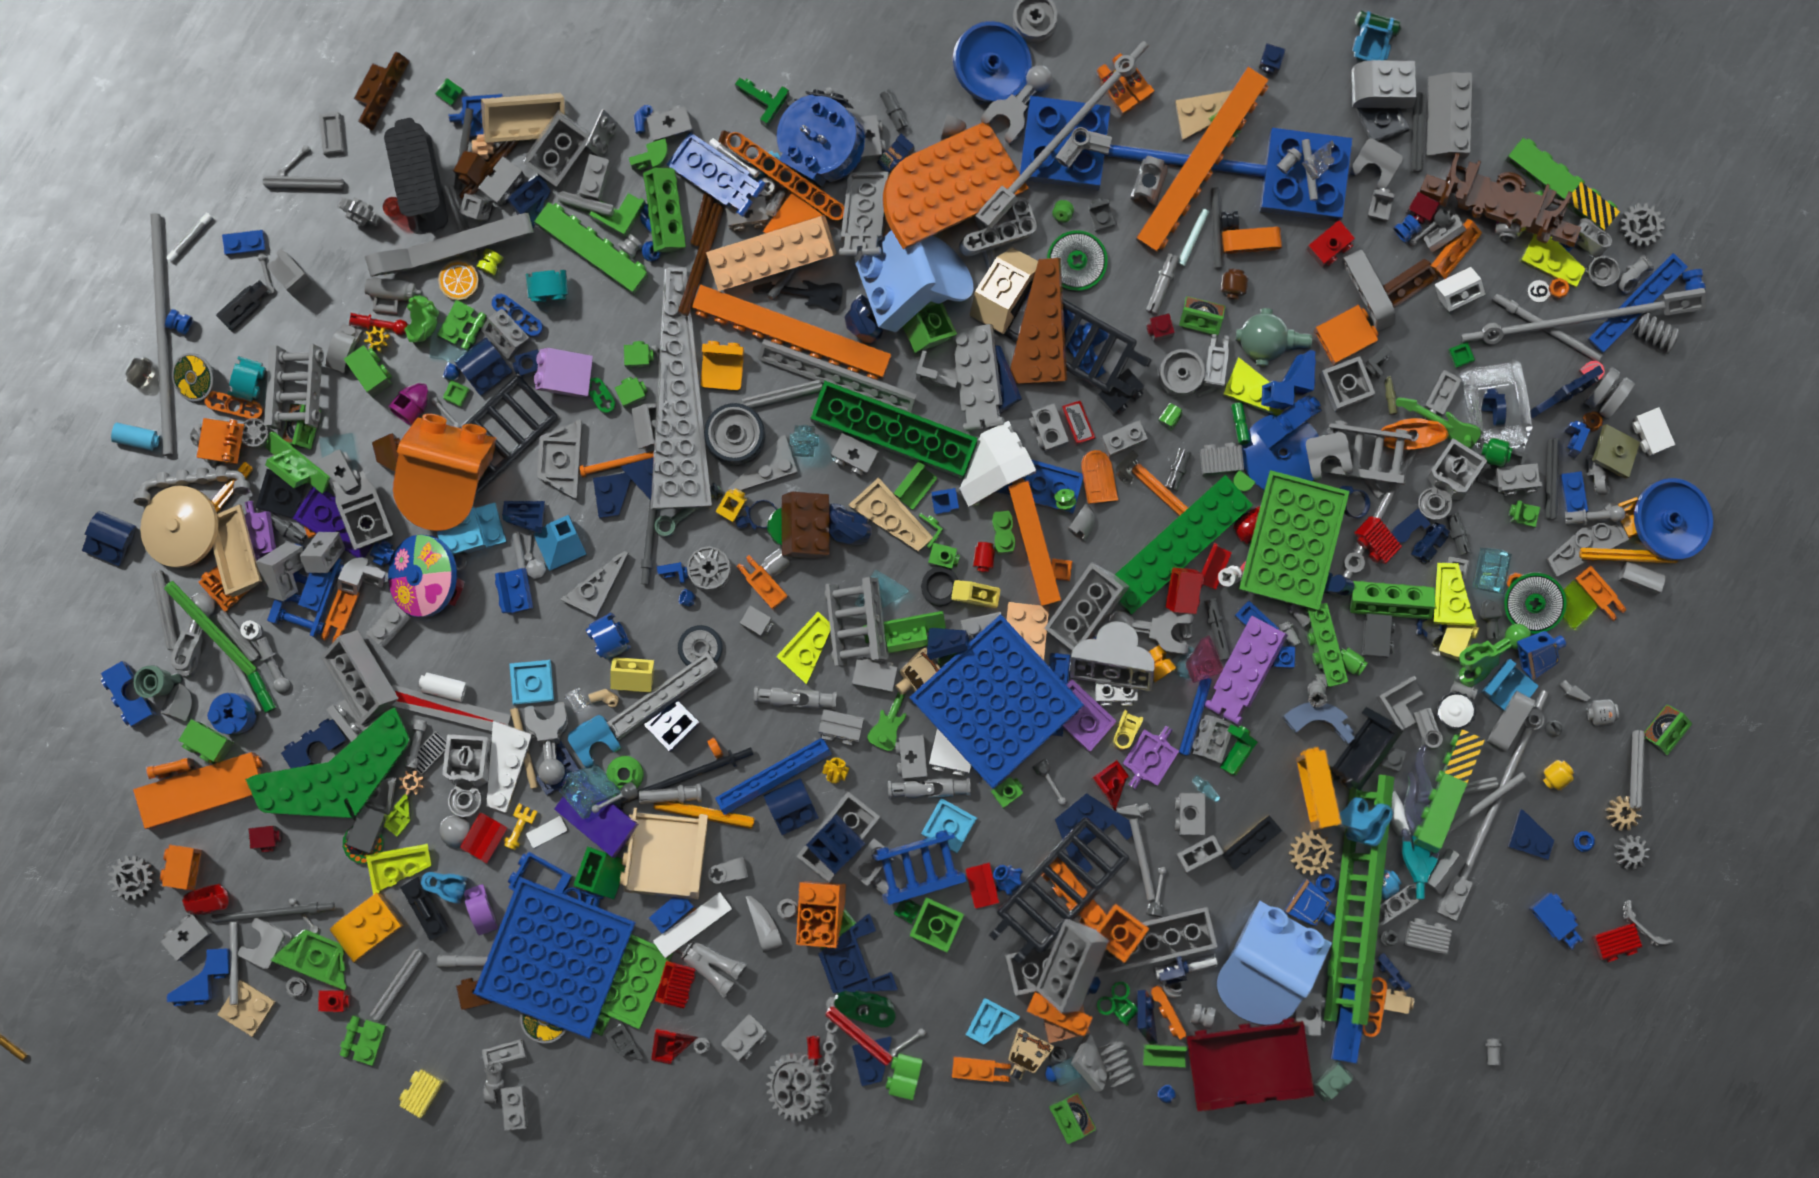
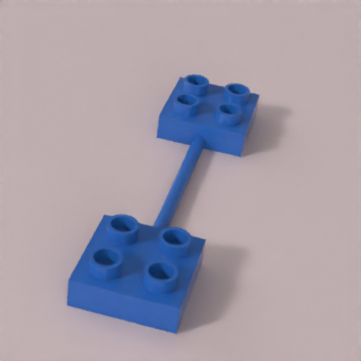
[1020,96,1353,222]

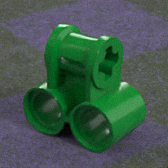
[1096,981,1138,1026]

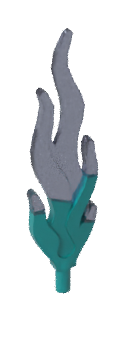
[1402,745,1439,900]

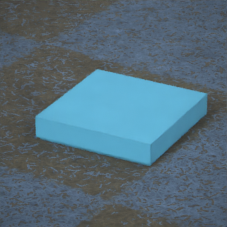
[509,660,554,705]
[921,798,977,854]

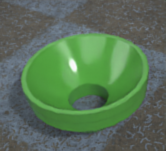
[606,756,644,793]

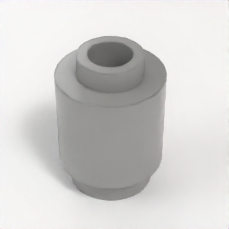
[762,548,792,577]

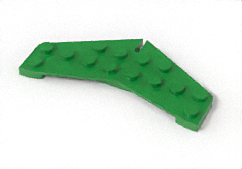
[246,708,410,818]

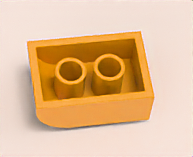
[329,893,404,963]

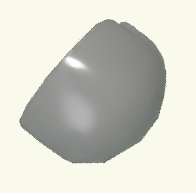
[1588,256,1621,287]
[440,815,471,849]

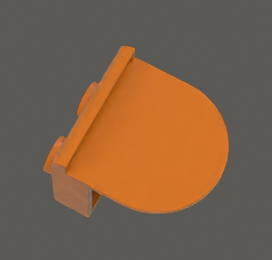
[393,414,496,531]

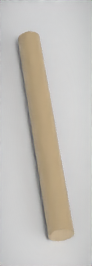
[510,708,539,789]

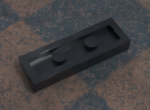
[1222,815,1282,871]

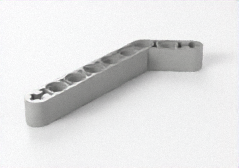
[365,213,534,277]

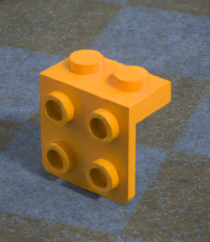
[700,341,744,391]

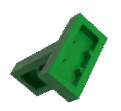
[735,77,790,128]

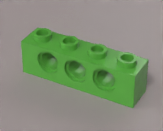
[643,168,686,252]
[1350,581,1435,619]

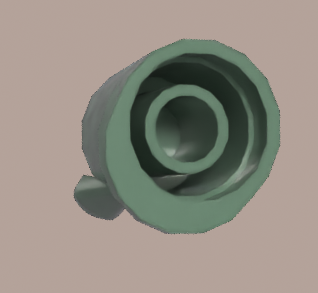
[133,665,182,698]

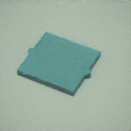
[430,323,466,361]
[319,433,358,473]

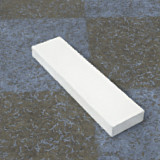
[653,892,732,958]

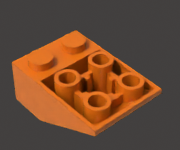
[796,881,846,948]

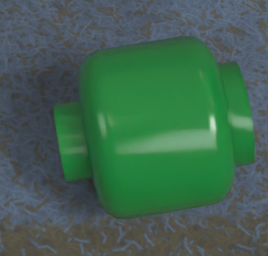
[1481,438,1513,467]

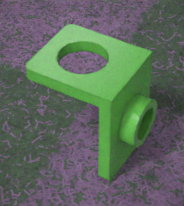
[919,513,943,550]

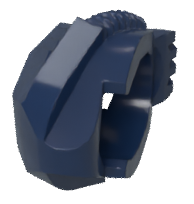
[844,294,883,343]
[829,503,872,545]

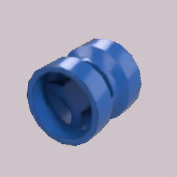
[1393,214,1422,243]
[1682,269,1706,291]
[165,309,192,335]

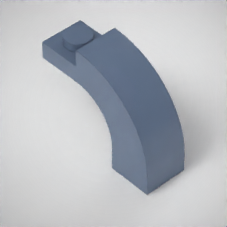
[1282,703,1355,744]

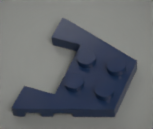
[1528,365,1603,419]
[1054,793,1141,880]
[819,914,898,993]

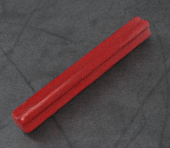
[825,1006,892,1066]

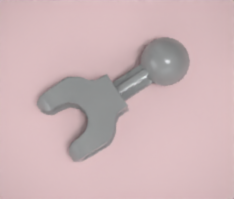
[981,65,1052,144]
[171,593,215,677]
[1108,610,1194,655]
[525,702,568,785]

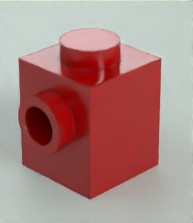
[318,990,350,1012]

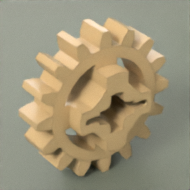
[1288,831,1334,876]

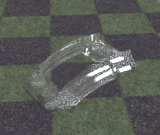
[1460,359,1532,449]

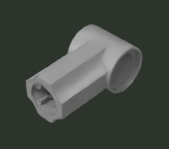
[1413,708,1443,750]

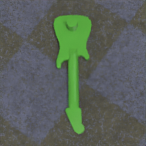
[1396,397,1481,449]
[867,677,907,751]

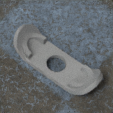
[1622,900,1674,947]

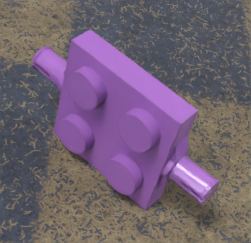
[244,501,276,561]
[1122,726,1179,789]

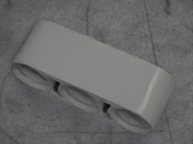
[1487,691,1535,751]
[1378,885,1420,926]

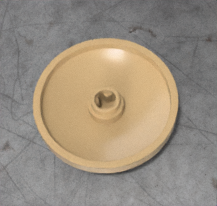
[140,486,218,568]

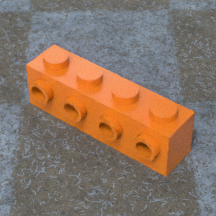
[1041,858,1106,929]

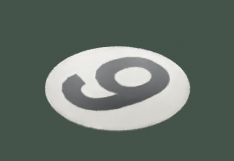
[1528,280,1550,302]

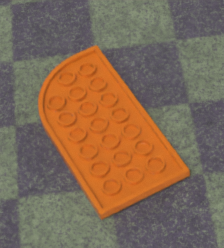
[883,122,1029,249]

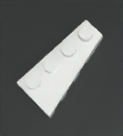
[486,721,533,813]

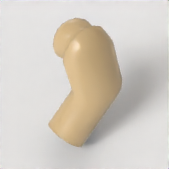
[588,689,619,708]

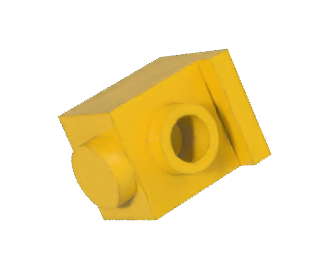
[715,488,748,522]

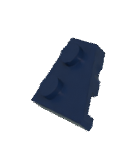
[621,457,654,501]
[502,501,545,533]
[1375,953,1412,991]
[1138,990,1157,1044]

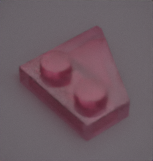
[1185,635,1223,683]

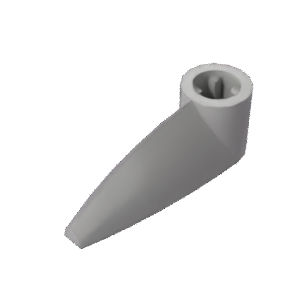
[746,896,783,953]

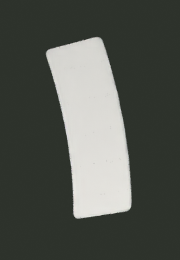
[526,816,567,848]

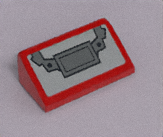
[1062,401,1095,446]

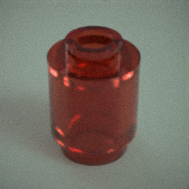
[383,197,404,221]

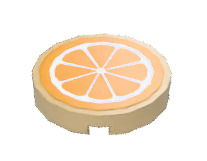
[438,260,479,301]

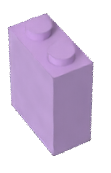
[534,348,593,398]

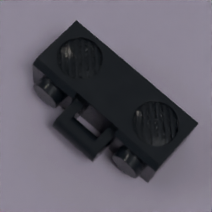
[400,877,451,941]

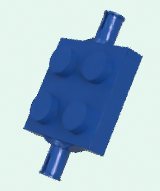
[449,94,503,138]

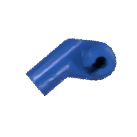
[634,104,653,134]
[640,204,652,233]

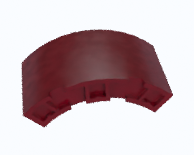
[1187,1018,1315,1111]

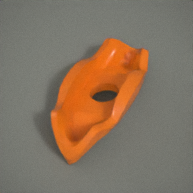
[1381,418,1448,450]

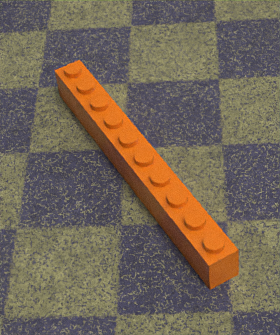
[1136,67,1269,252]
[692,284,891,380]

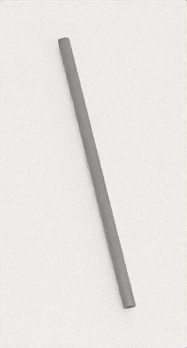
[150,213,173,455]

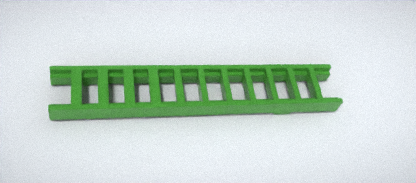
[1324,775,1394,1025]

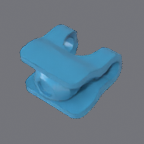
[568,715,621,769]
[1339,797,1393,846]
[421,872,468,904]

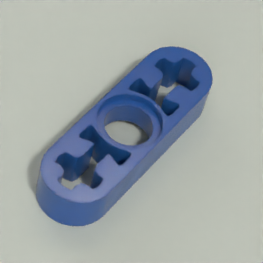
[492,294,543,337]

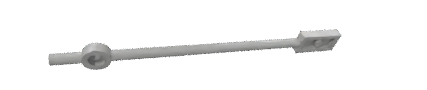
[975,41,1149,229]
[1461,288,1706,344]
[1343,370,1462,579]
[1437,690,1549,921]

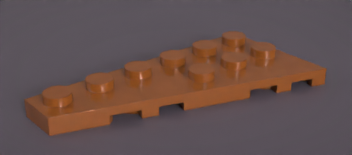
[1010,258,1067,384]

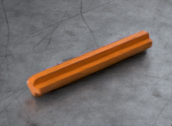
[1131,464,1188,516]

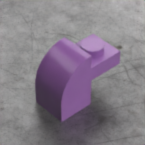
[464,884,498,936]

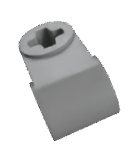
[1576,218,1612,257]
[708,857,749,884]

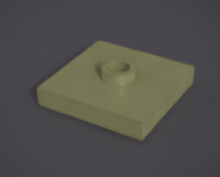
[1592,424,1640,479]

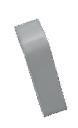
[959,197,1037,256]
[1343,250,1395,332]

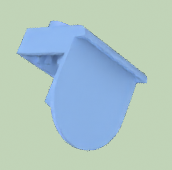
[856,230,973,332]
[1217,901,1332,1025]

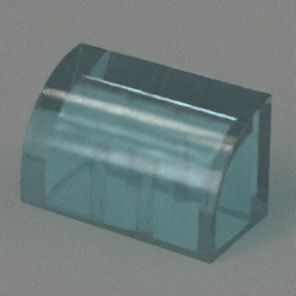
[1472,547,1512,594]

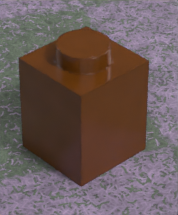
[453,151,489,185]

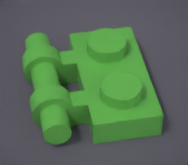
[437,300,487,351]
[339,1015,386,1066]

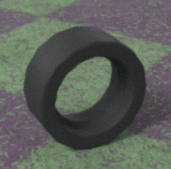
[921,567,959,607]

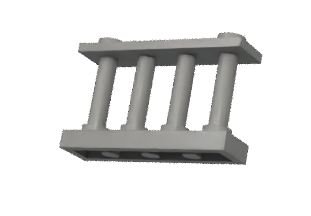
[264,344,324,430]
[1322,420,1413,485]
[825,577,888,666]

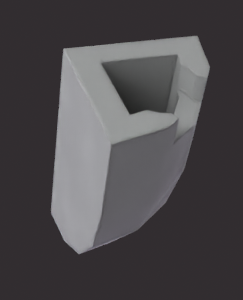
[941,114,967,141]
[1068,503,1095,541]
[160,684,192,721]

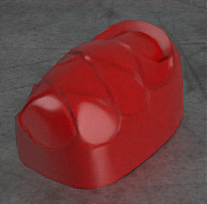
[1233,506,1260,544]
[182,884,229,915]

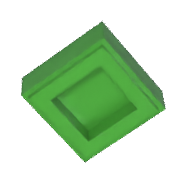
[442,380,470,407]

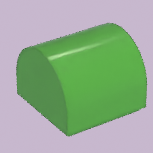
[1158,403,1183,430]
[1232,471,1255,493]

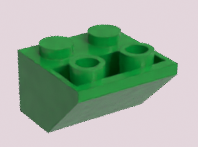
[573,846,626,899]

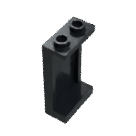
[1329,707,1403,791]

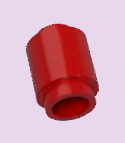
[973,542,995,572]

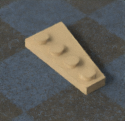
[848,478,933,552]

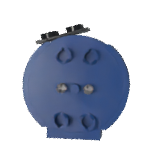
[777,89,865,187]

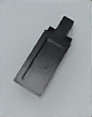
[216,280,268,330]

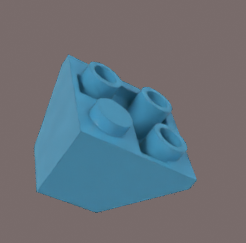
[533,515,587,571]

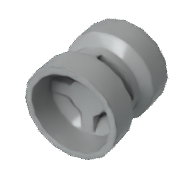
[1190,1003,1216,1029]

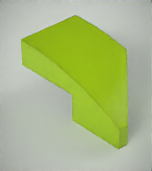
[384,794,411,837]

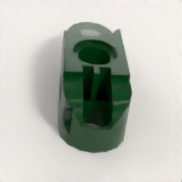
[834,990,896,1028]

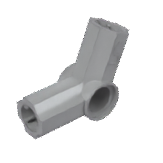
[1055,127,1112,168]

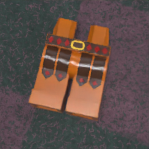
[1096,53,1155,117]

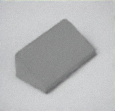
[482,1039,528,1071]

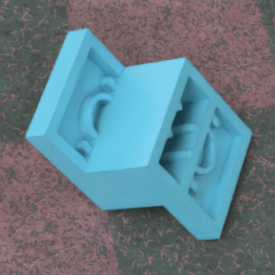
[437,503,507,555]

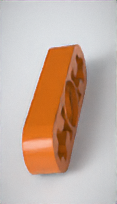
[205,391,264,419]

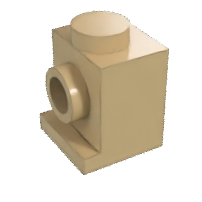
[1384,989,1414,1014]

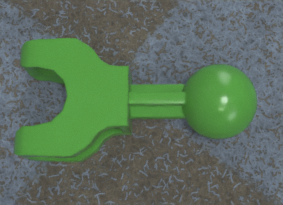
[1459,624,1531,687]

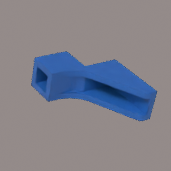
[1261,350,1316,410]
[1256,395,1322,448]
[167,949,230,1006]

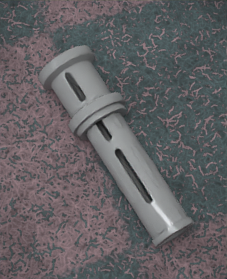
[638,784,702,804]

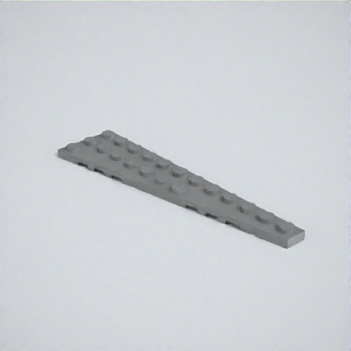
[651,267,712,510]

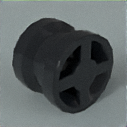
[1221,210,1239,232]

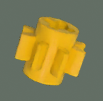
[364,326,390,352]
[822,758,849,783]

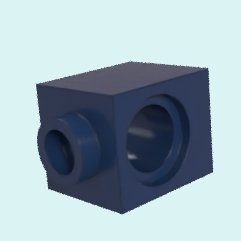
[513,349,539,378]

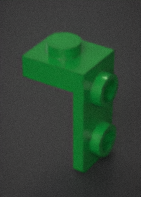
[1220,724,1258,776]

